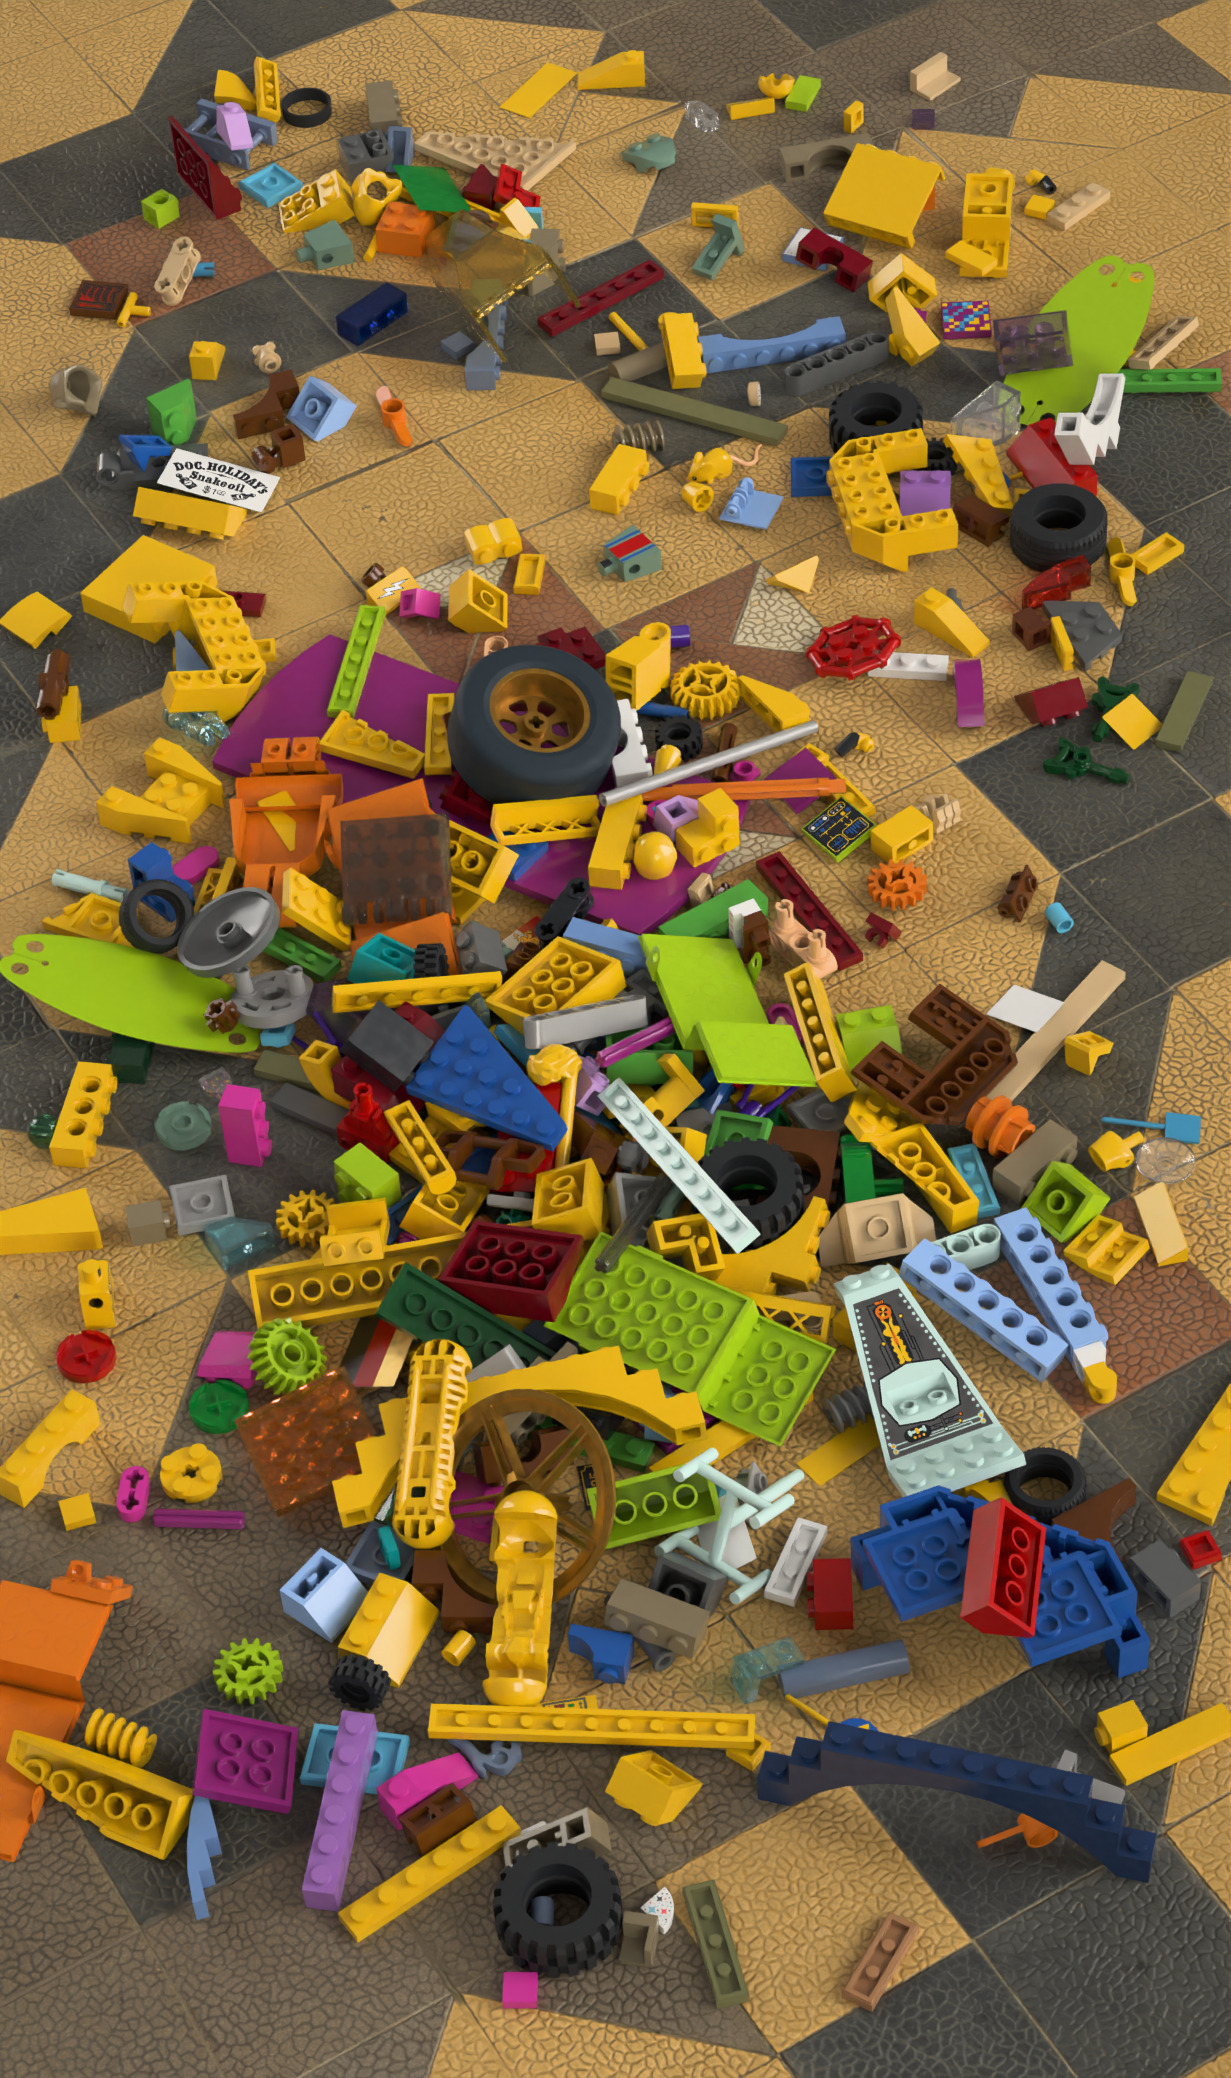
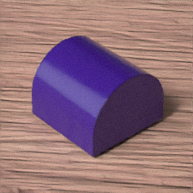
[669,625,691,648]

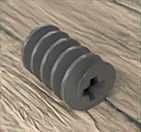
[822,1382,874,1433]

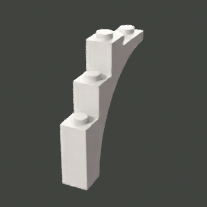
[1054,374,1125,465]

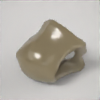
[49,364,102,416]

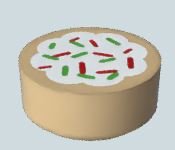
[748,381,761,407]

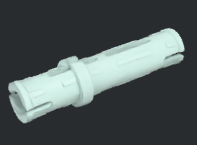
[52,869,130,903]

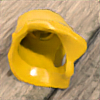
[351,168,402,226]

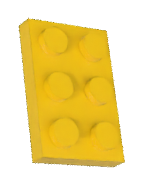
[282,868,352,952]

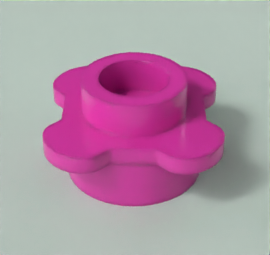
[729,761,761,782]

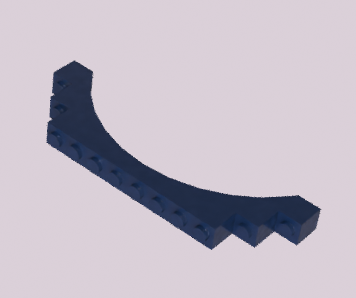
[757,1721,1157,1883]

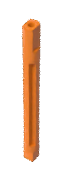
[643,777,846,802]

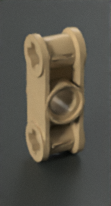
[154,236,201,306]

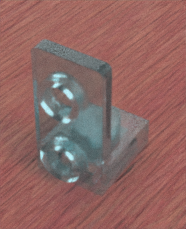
[730,1637,805,1704]

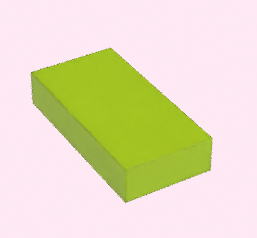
[785,75,821,112]

